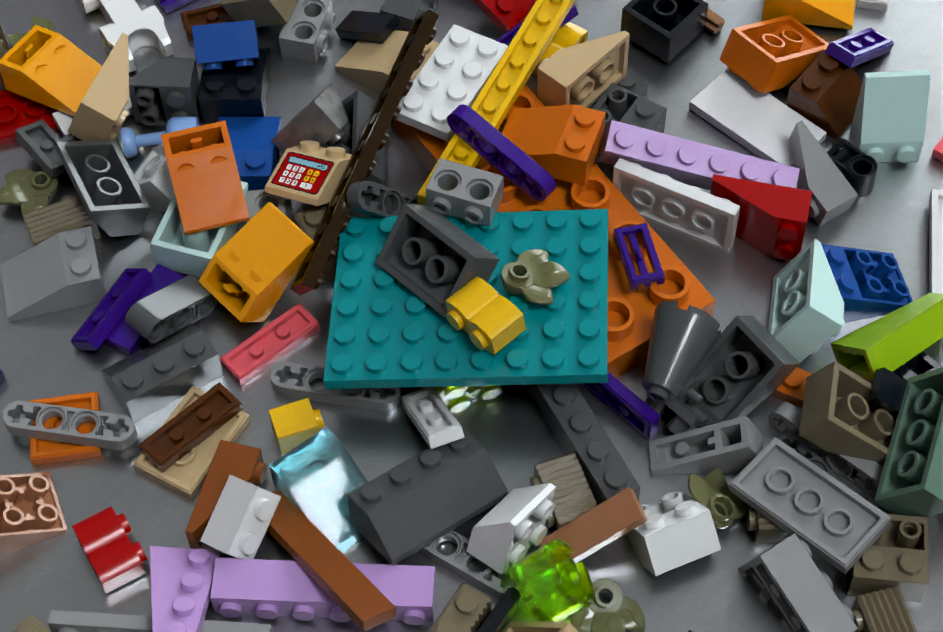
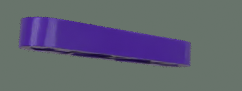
[447,104,556,201]

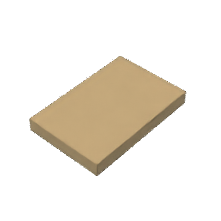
[133,385,251,500]

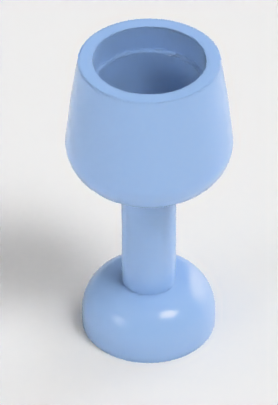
[121,116,200,159]

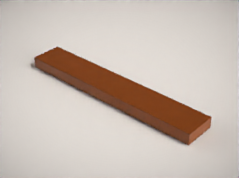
[267,489,396,632]

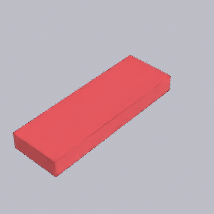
[220,303,321,386]

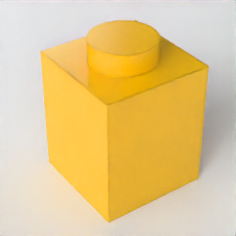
[268,398,325,456]

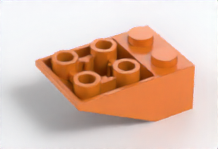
[161,120,250,235]

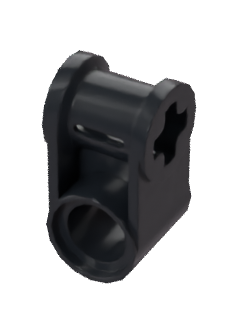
[826,138,877,197]

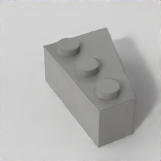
[738,533,858,632]

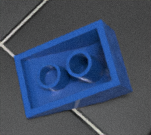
[192,20,260,71]
[218,116,282,191]

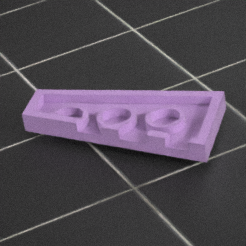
[150,546,221,632]

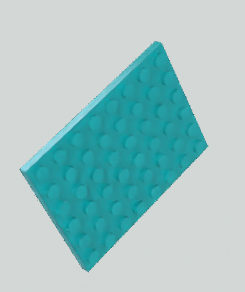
[323,209,609,389]

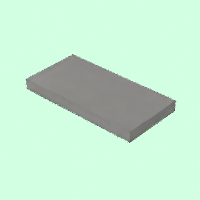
[729,437,892,574]

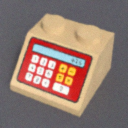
[265,140,352,206]

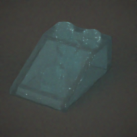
[269,427,368,554]

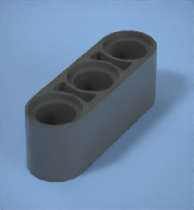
[125,274,219,344]

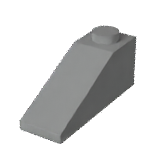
[789,120,858,226]
[649,415,763,475]

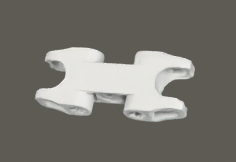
[77,0,174,73]

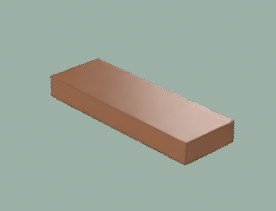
[540,487,648,574]

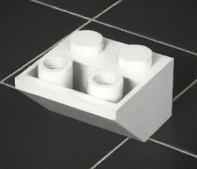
[467,483,556,575]
[626,492,721,576]

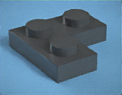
[15,119,82,178]

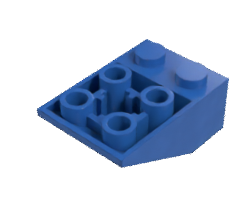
[821,244,913,323]

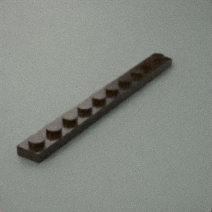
[290,9,439,295]

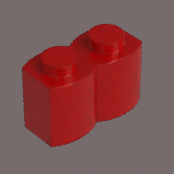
[72,507,147,594]

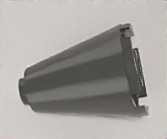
[642,301,721,403]

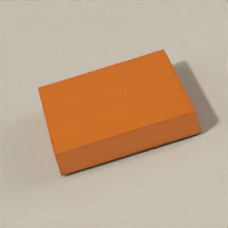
[29,391,102,466]

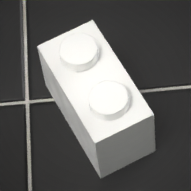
[200,475,281,559]

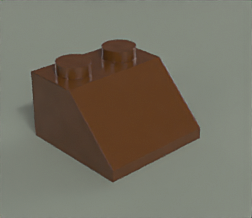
[786,50,862,140]

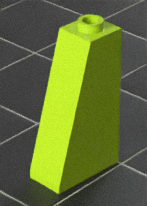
[830,293,943,381]

